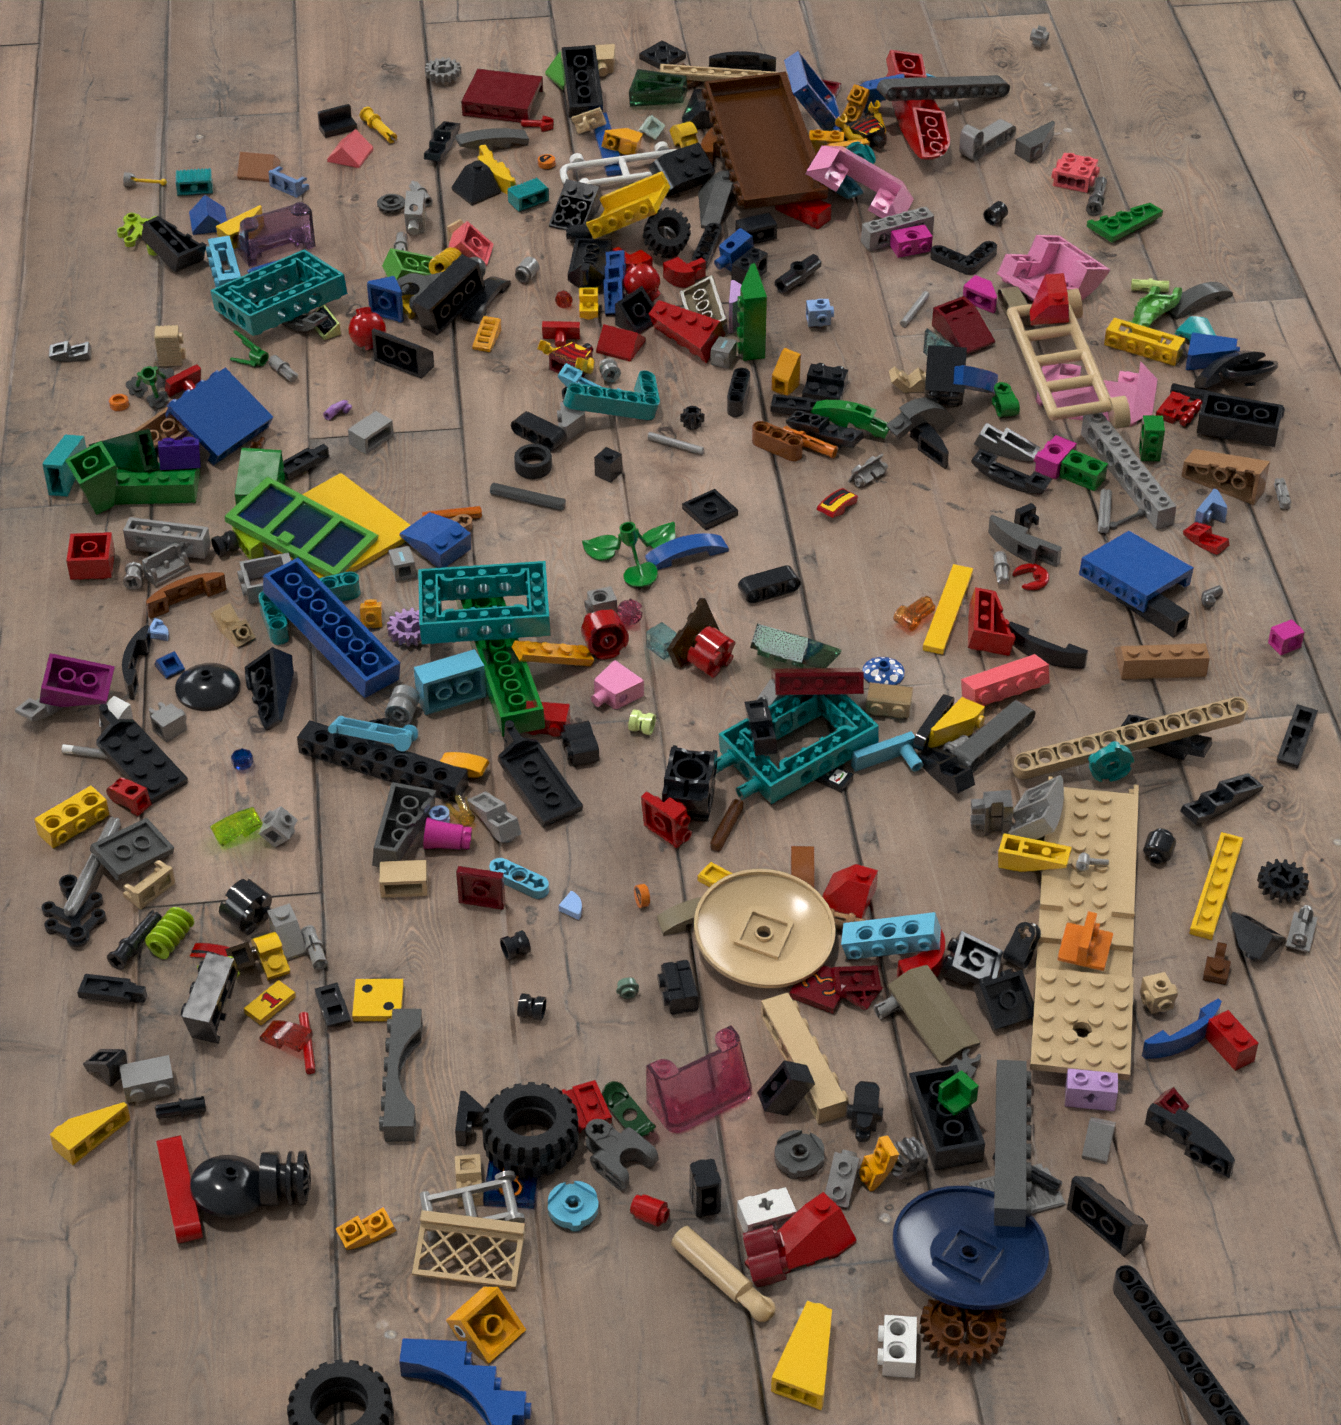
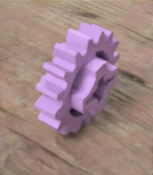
[387,608,421,646]

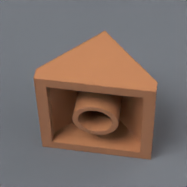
[237,152,281,182]

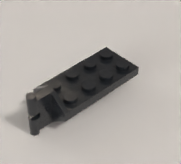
[568,238,612,288]
[96,704,188,804]
[498,720,583,827]

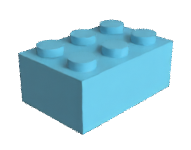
[414,649,486,715]

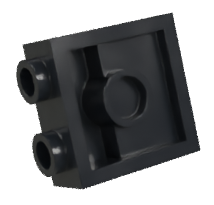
[802,363,848,401]
[942,931,1003,986]
[973,968,1034,1031]

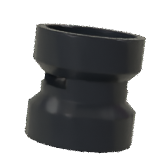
[983,201,1008,225]
[211,530,239,557]
[500,930,531,960]
[517,993,547,1021]

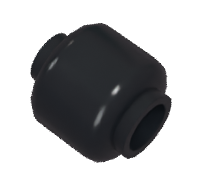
[1143,828,1176,864]

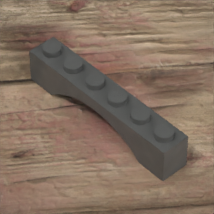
[379,1009,423,1142]

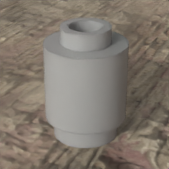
[515,257,540,282]

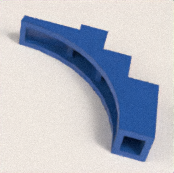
[399,1338,532,1425]

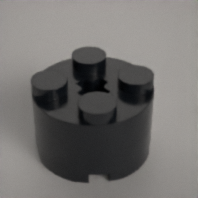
[219,879,272,935]

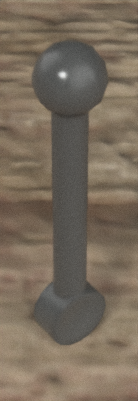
[1109,509,1145,530]

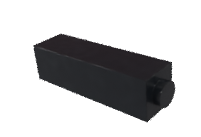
[1116,594,1190,638]

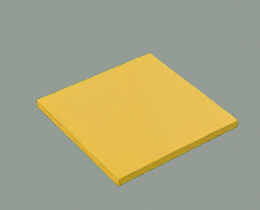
[251,473,411,578]

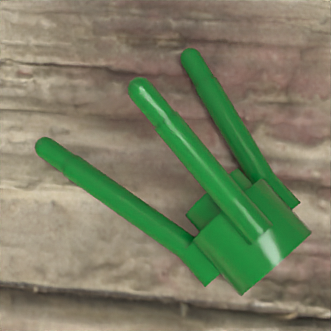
[230,330,269,367]

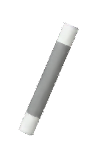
[62,744,109,759]

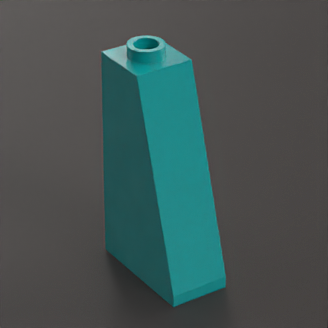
[42,434,87,497]

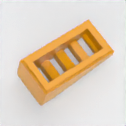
[472,316,501,352]

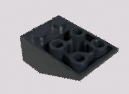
[549,179,603,230]

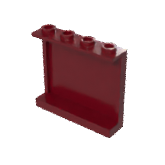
[461,68,543,123]
[771,668,864,695]

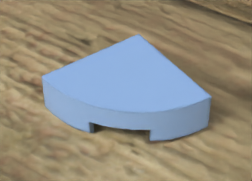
[150,618,169,641]
[559,891,582,920]

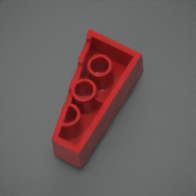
[649,300,725,363]

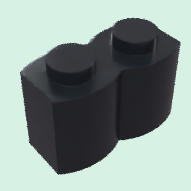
[560,720,600,766]

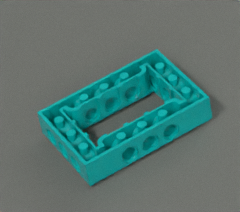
[210,249,348,336]
[418,561,551,644]

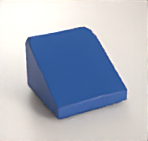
[154,651,185,679]

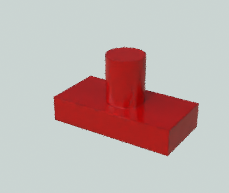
[542,321,580,347]
[165,364,201,397]

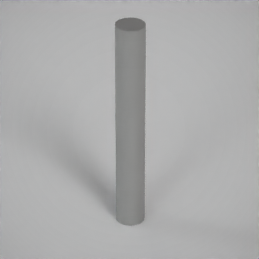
[900,291,930,327]
[647,432,704,455]

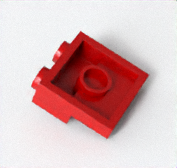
[641,791,692,848]

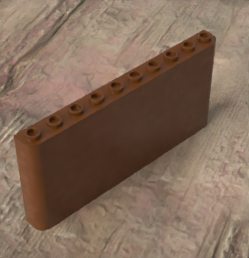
[702,71,828,210]

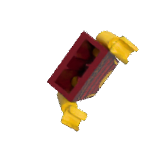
[537,340,595,377]

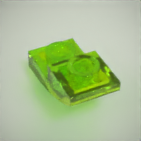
[210,807,263,847]

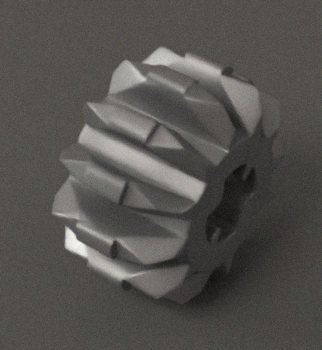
[890,1137,929,1180]

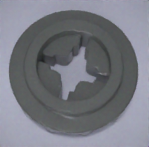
[377,194,405,214]

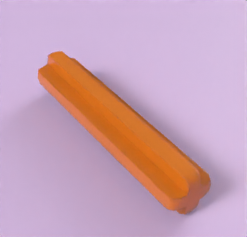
[422,506,482,519]

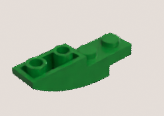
[811,400,889,439]

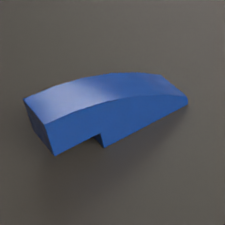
[953,365,998,394]

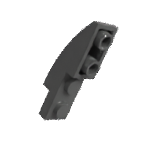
[988,515,1062,567]

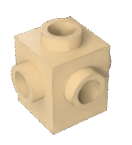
[1140,972,1178,1014]

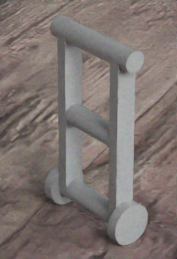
[419,1171,525,1243]

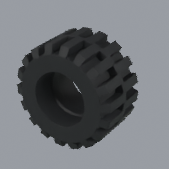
[643,207,691,258]

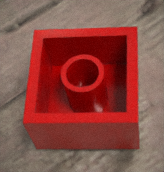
[66,532,115,580]

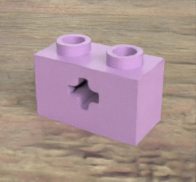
[1065,1069,1118,1111]

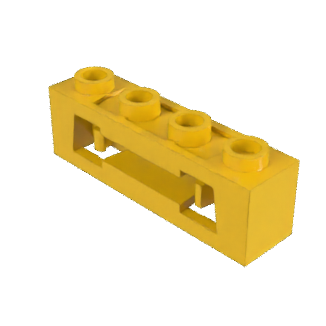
[1104,318,1185,366]

